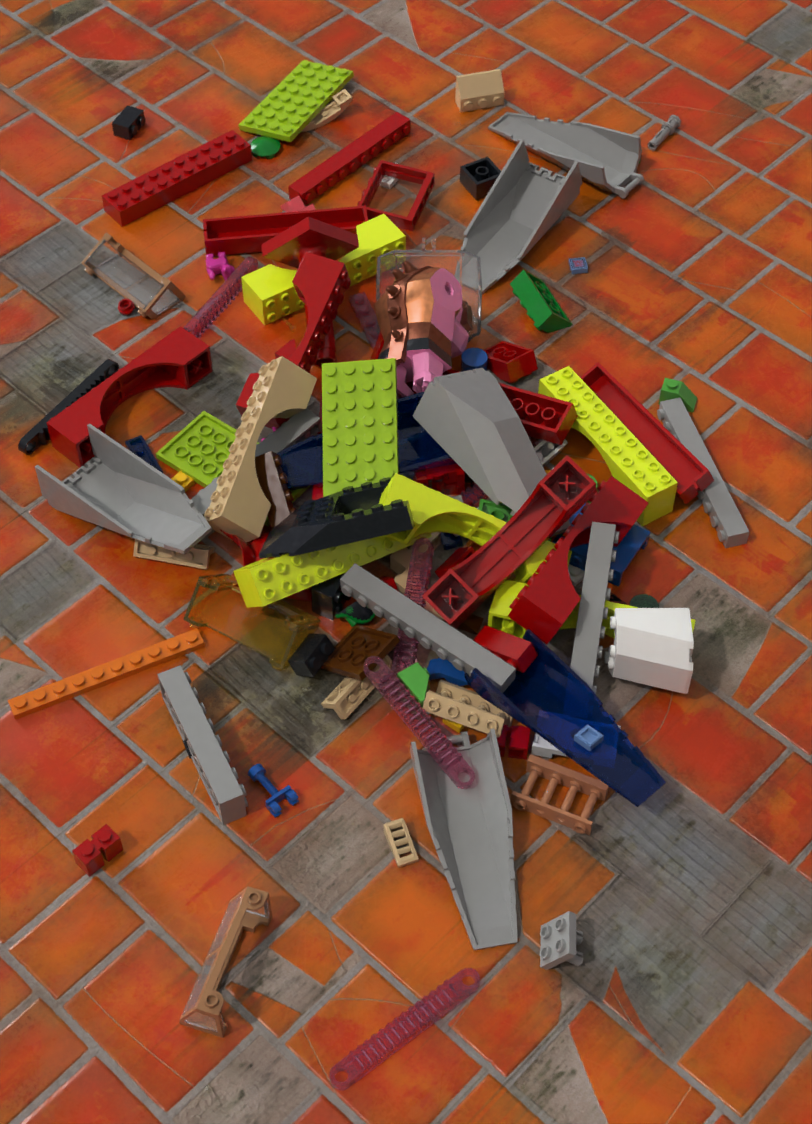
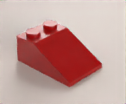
[484,340,538,383]

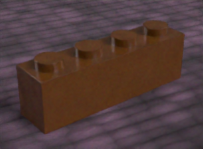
[255,451,296,529]

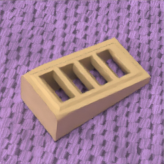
[383,818,419,868]

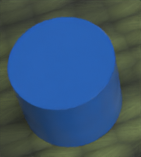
[461,348,488,372]

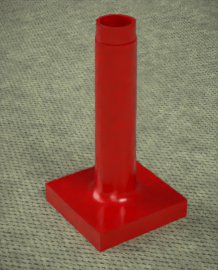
[261,217,359,367]

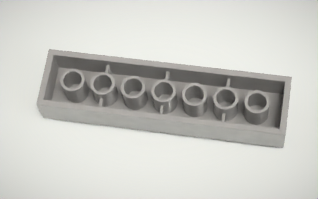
[157,666,248,825]

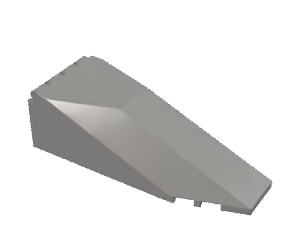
[454,139,583,294]
[413,368,571,537]
[35,424,212,554]

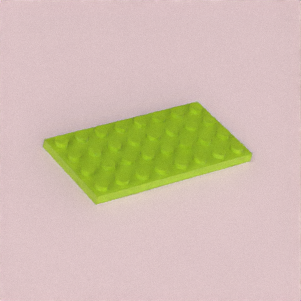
[239,60,354,142]
[322,358,399,497]
[156,411,314,526]

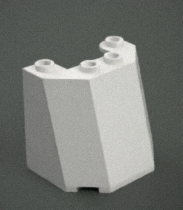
[604,608,694,694]

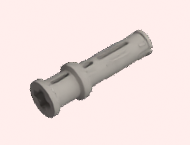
[647,115,681,151]

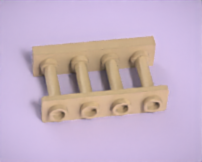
[422,680,517,737]

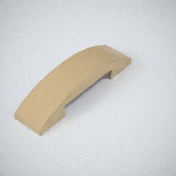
[301,89,353,132]

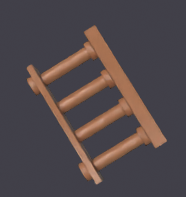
[511,754,609,835]

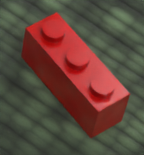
[473,625,538,673]

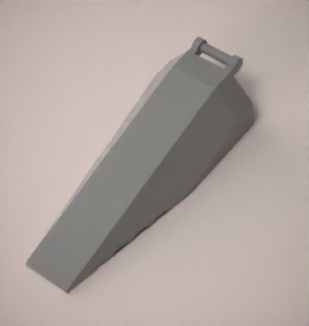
[488,112,644,198]
[410,729,518,950]

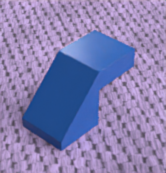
[427,658,471,686]

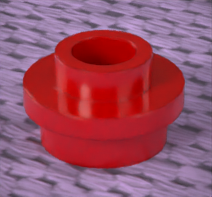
[118,299,135,315]

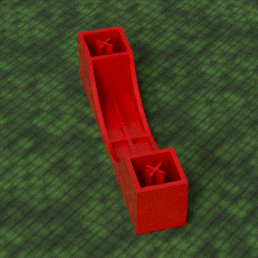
[236,252,351,429]
[46,326,213,467]
[422,455,597,629]
[508,476,649,645]

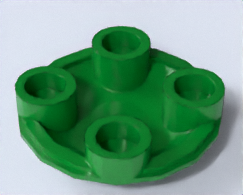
[250,136,281,159]

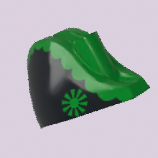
[334,601,375,627]

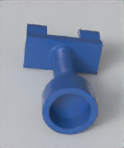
[248,763,299,817]

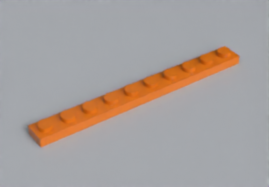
[8,628,205,720]

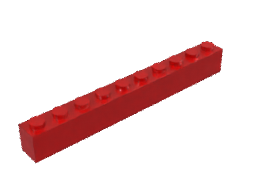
[288,112,411,205]

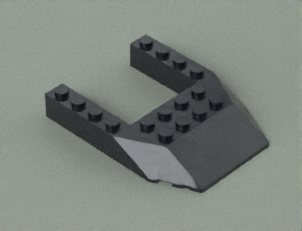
[259,473,416,558]

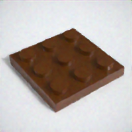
[321,625,400,681]

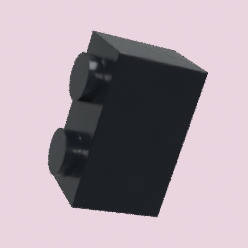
[112,105,146,140]
[288,633,335,677]

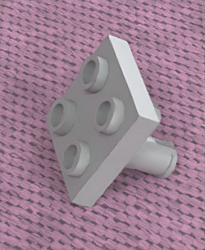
[540,911,583,970]

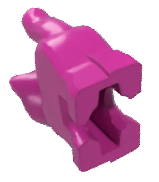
[206,252,235,282]

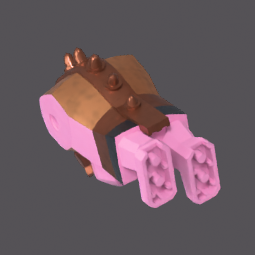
[375,260,473,412]

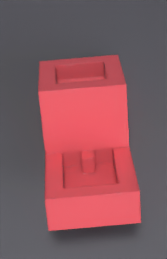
[280,196,315,212]

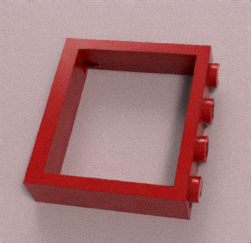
[358,160,435,231]

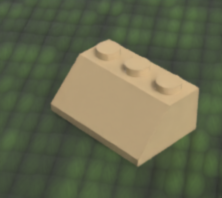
[455,69,505,112]

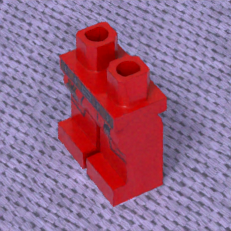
[415,461,465,497]

